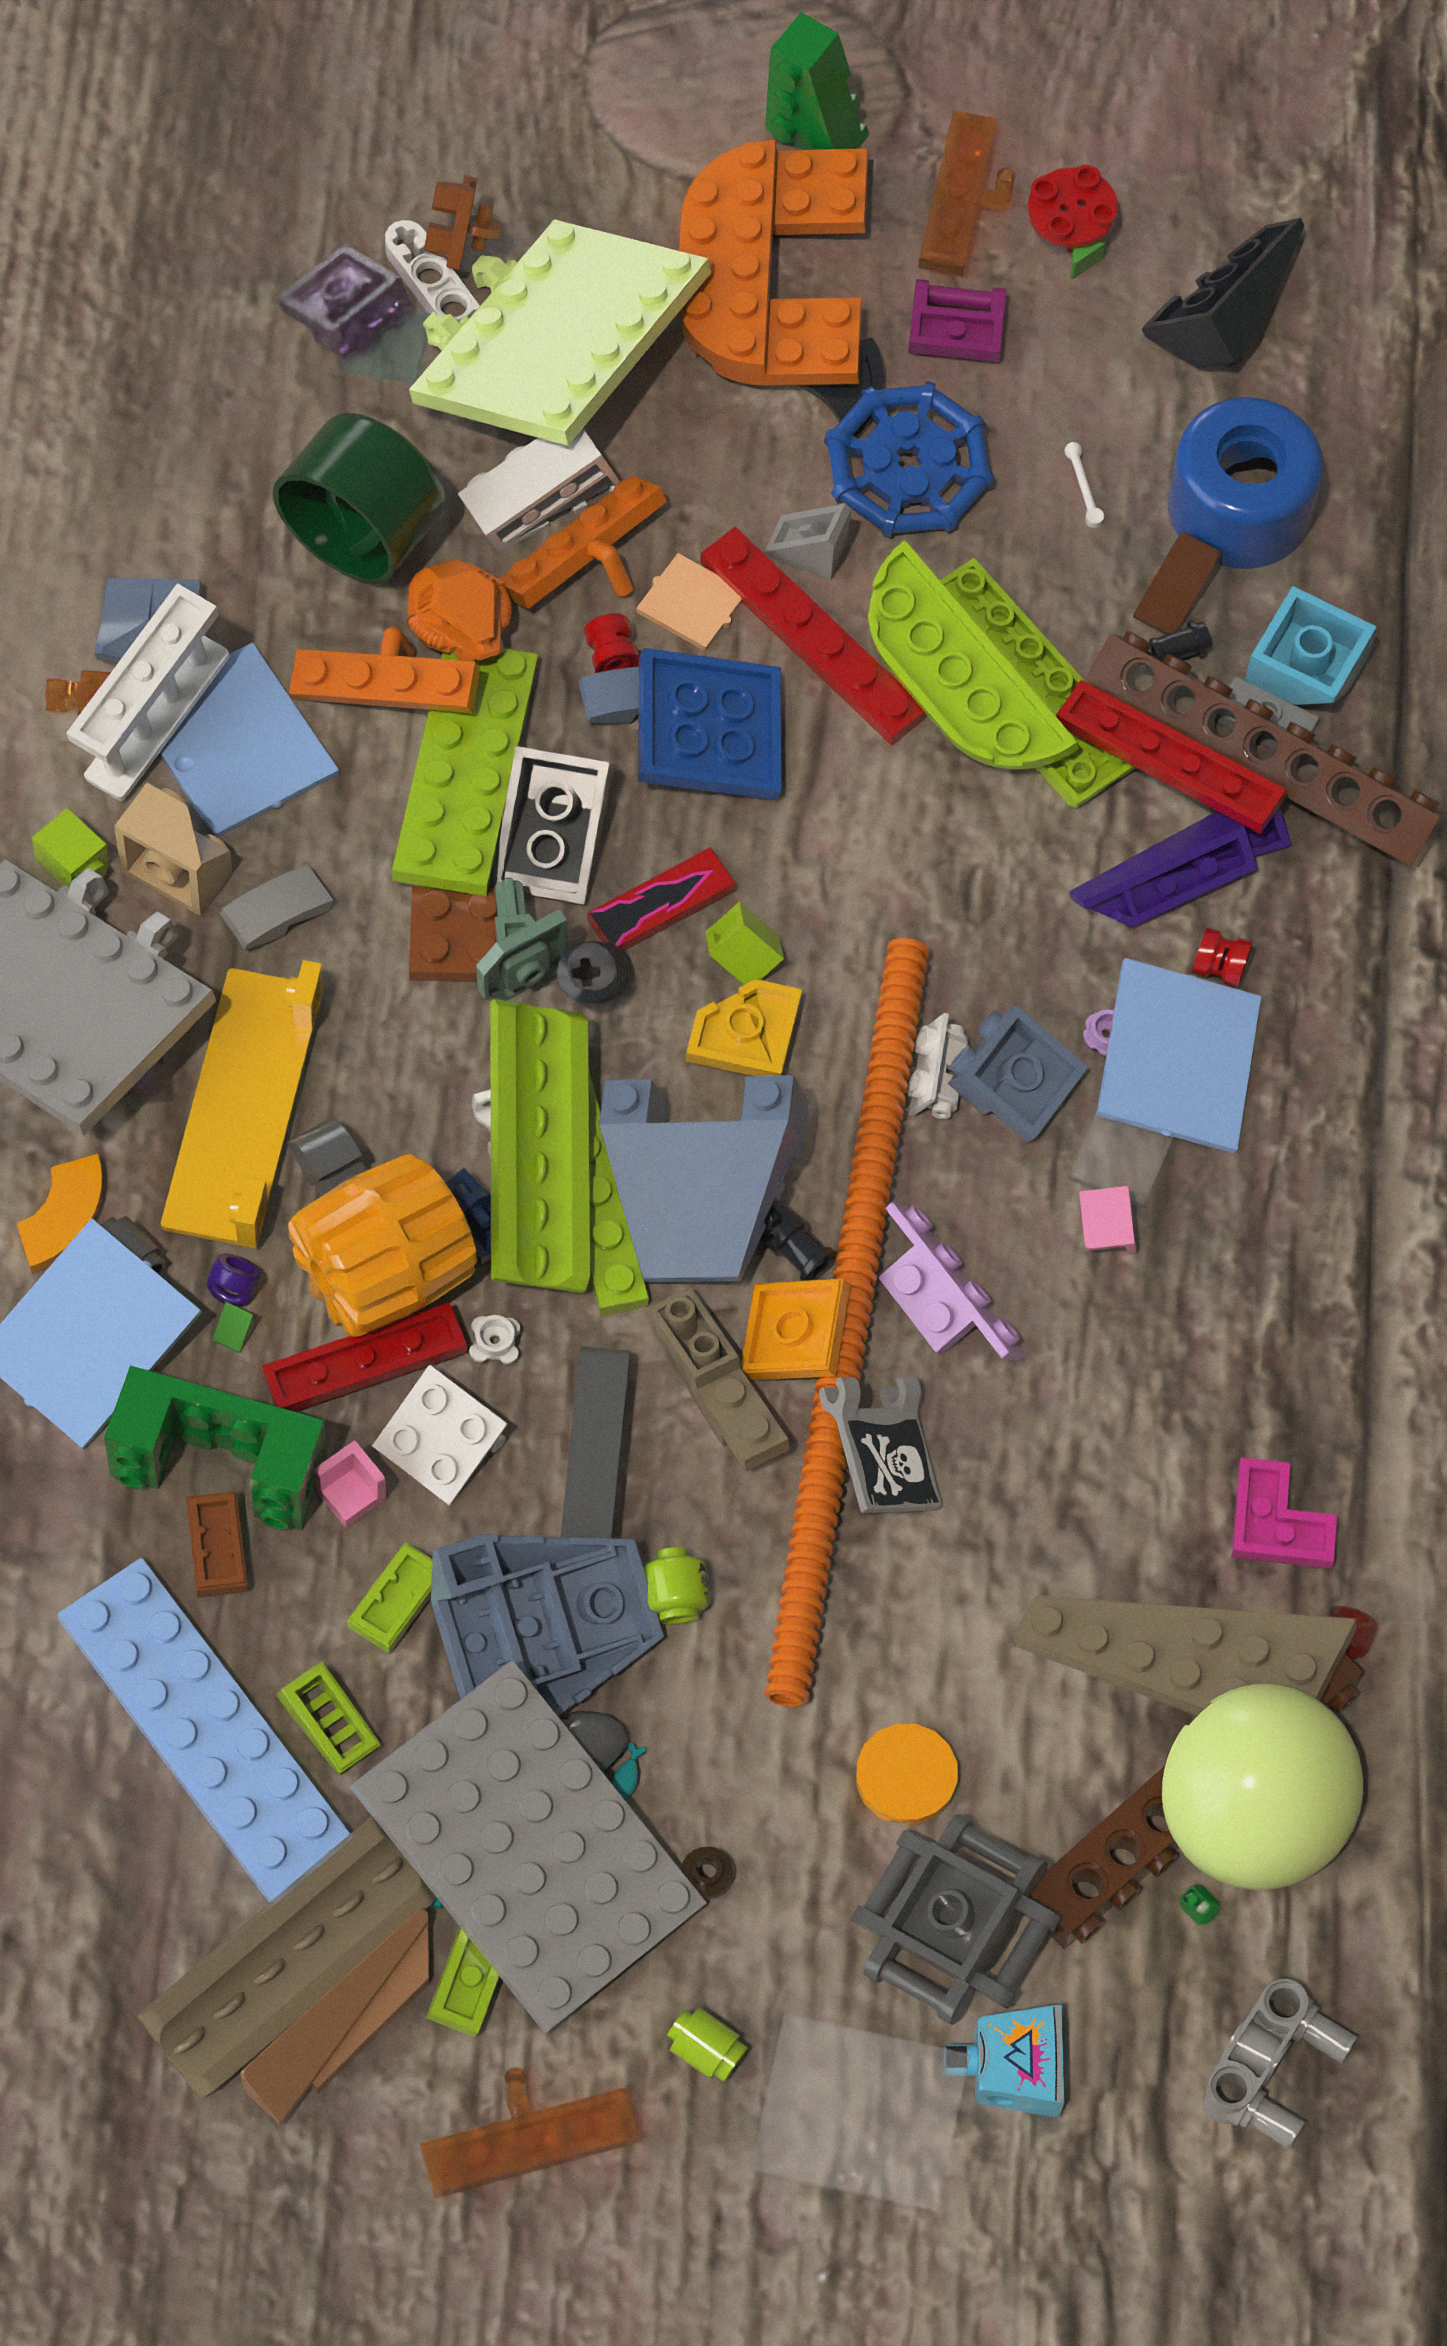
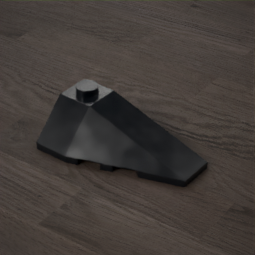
[1142,218,1305,369]

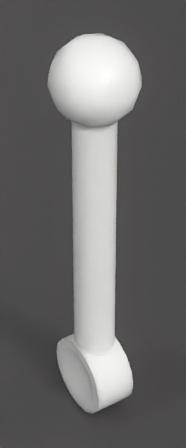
[1064,442,1104,528]

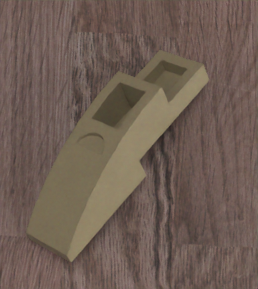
[647,1287,790,1472]

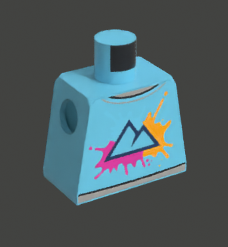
[944,2005,1064,2117]

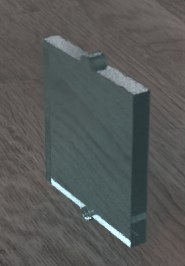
[340,301,430,384]

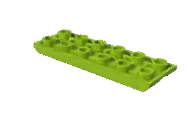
[940,558,1136,808]
[490,999,590,1293]

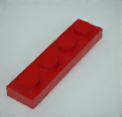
[261,1302,467,1411]

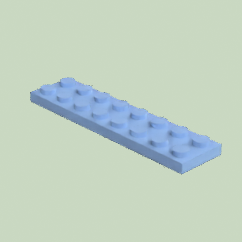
[57,1557,350,1902]

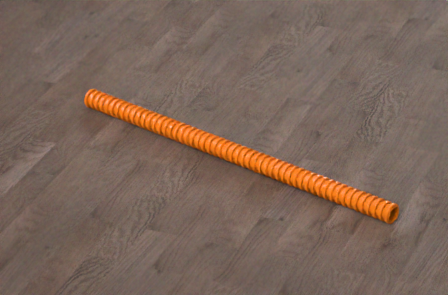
[764,938,930,1707]

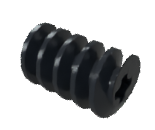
[557,941,632,1004]

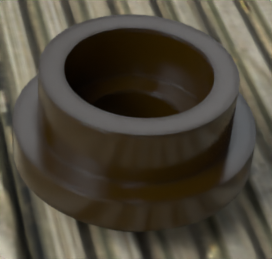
[681,1847,733,1899]

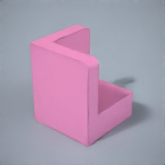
[1079,1186,1137,1254]
[314,1440,386,1528]

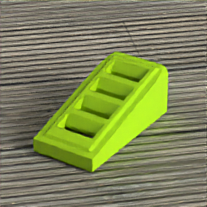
[276,1661,381,1775]

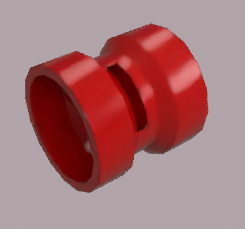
[584,613,639,673]
[1192,927,1253,987]

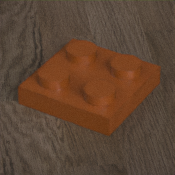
[409,886,498,982]

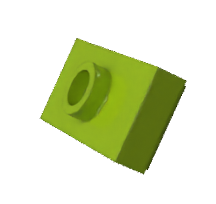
[347,1542,433,1654]

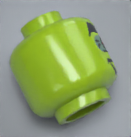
[643,1547,710,1625]

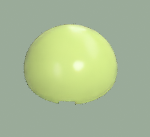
[1162,1684,1363,1890]

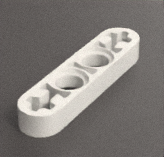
[385,220,480,322]

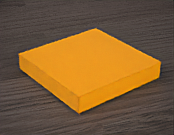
[740,1279,850,1381]

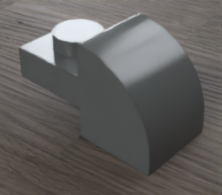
[287,1118,366,1196]

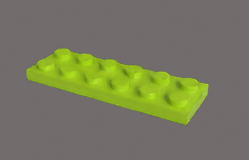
[392,648,538,897]

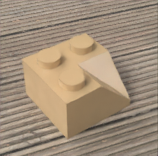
[115,783,232,916]

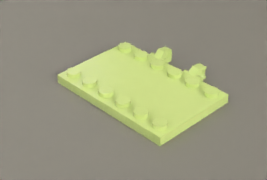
[409,219,711,446]

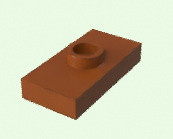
[186,1491,248,1597]

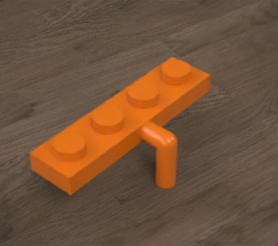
[499,475,667,609]
[289,626,481,713]

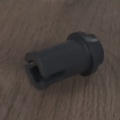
[1149,620,1212,660]

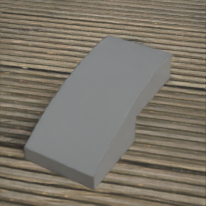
[220,865,334,950]

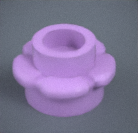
[1083,1009,1114,1056]

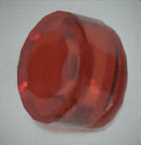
[1327,1606,1377,1660]

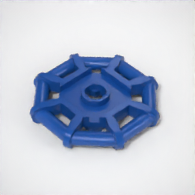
[824,381,994,538]

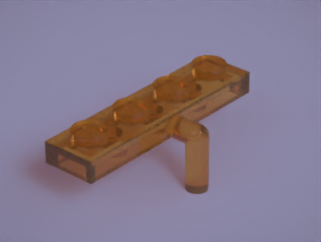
[918,110,1015,276]
[420,2067,639,2199]

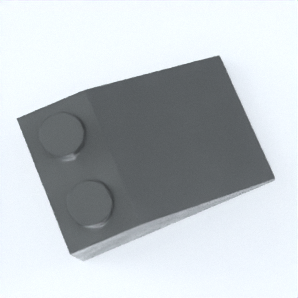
[490,746,617,905]

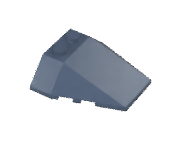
[431,1534,664,1717]

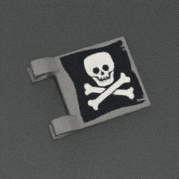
[819,1376,943,1513]

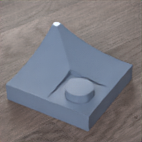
[95,578,203,664]

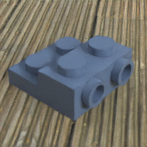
[947,1004,1088,1143]

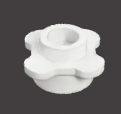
[469,1315,520,1365]

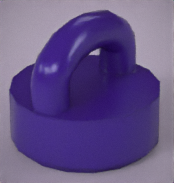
[207,1253,262,1307]

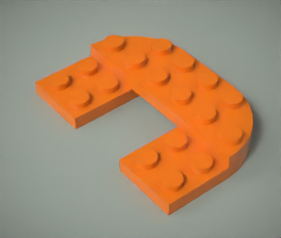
[679,139,869,386]

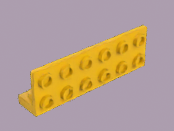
[161,960,324,1249]

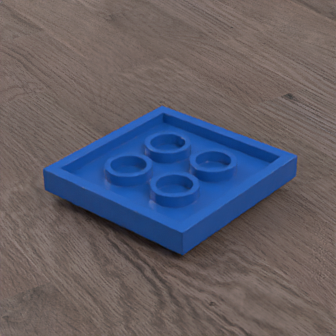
[638,648,781,800]

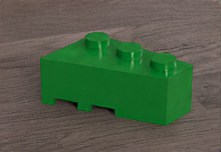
[765,12,869,150]

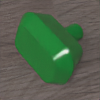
[1179,1884,1220,1925]

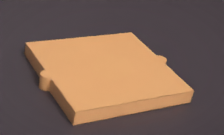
[636,553,742,651]

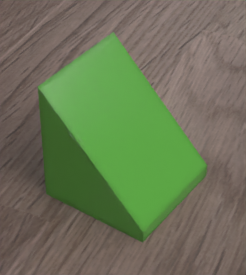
[1070,242,1106,279]
[212,1302,254,1354]

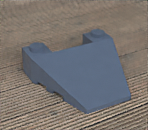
[599,1075,809,1283]

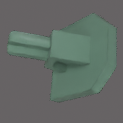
[476,878,568,1001]

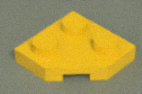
[686,979,802,1076]

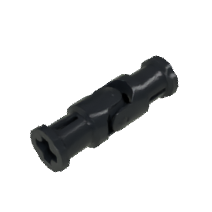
[761,1199,836,1281]

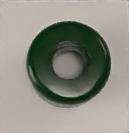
[273,413,445,584]

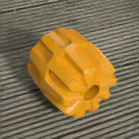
[288,1154,477,1337]

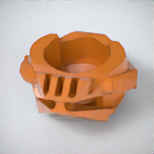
[407,558,512,663]

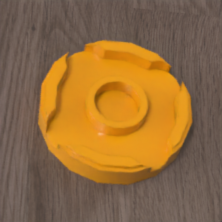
[856,1723,958,1825]

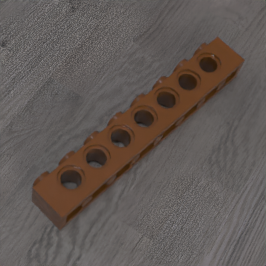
[1084,631,1446,867]
[1028,1653,1362,1950]

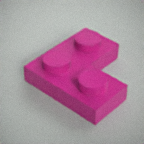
[1231,1457,1337,1569]

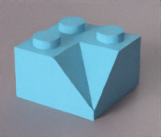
[1245,586,1377,705]

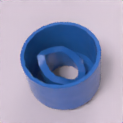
[1168,397,1323,569]

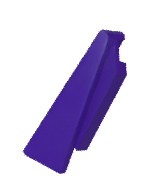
[1069,807,1292,927]

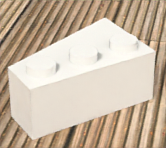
[458,428,620,552]

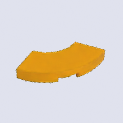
[16,1153,103,1274]

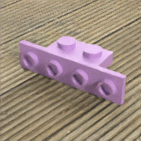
[878,1202,1026,1362]

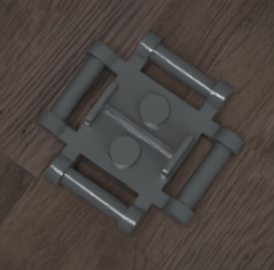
[851,1814,1061,2025]

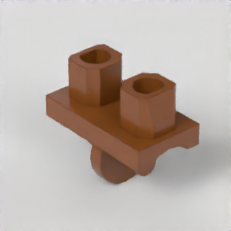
[424,175,503,270]

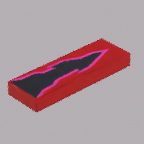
[587,847,735,951]

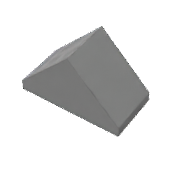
[764,503,851,580]

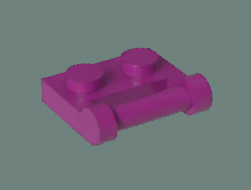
[908,279,1007,362]

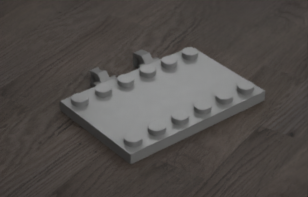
[0,859,216,1136]

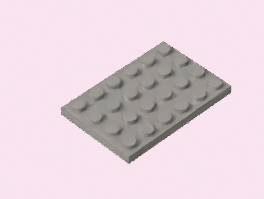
[350,1660,707,2034]

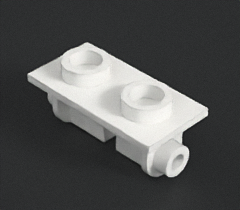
[908,1013,968,1119]

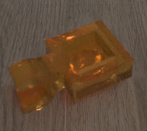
[45,670,111,716]

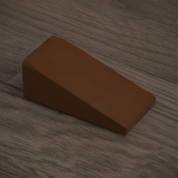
[1133,533,1221,635]

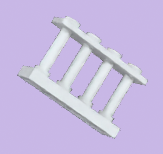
[66,583,230,801]

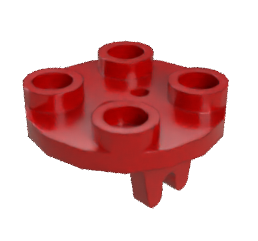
[1027,165,1118,253]

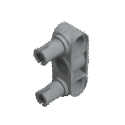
[1203,1979,1358,2150]

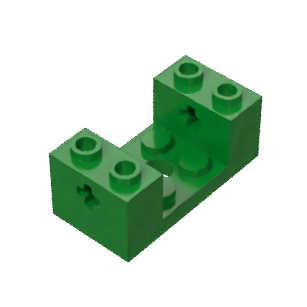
[104,1365,327,1530]

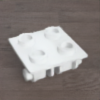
[372,1365,508,1505]

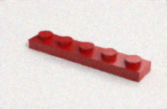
[1056,680,1286,834]

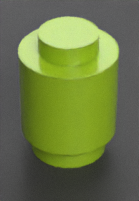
[667,2007,748,2082]

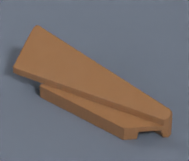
[240,1907,429,2125]

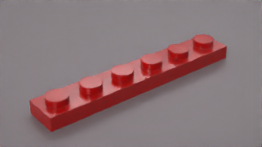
[700,527,926,746]

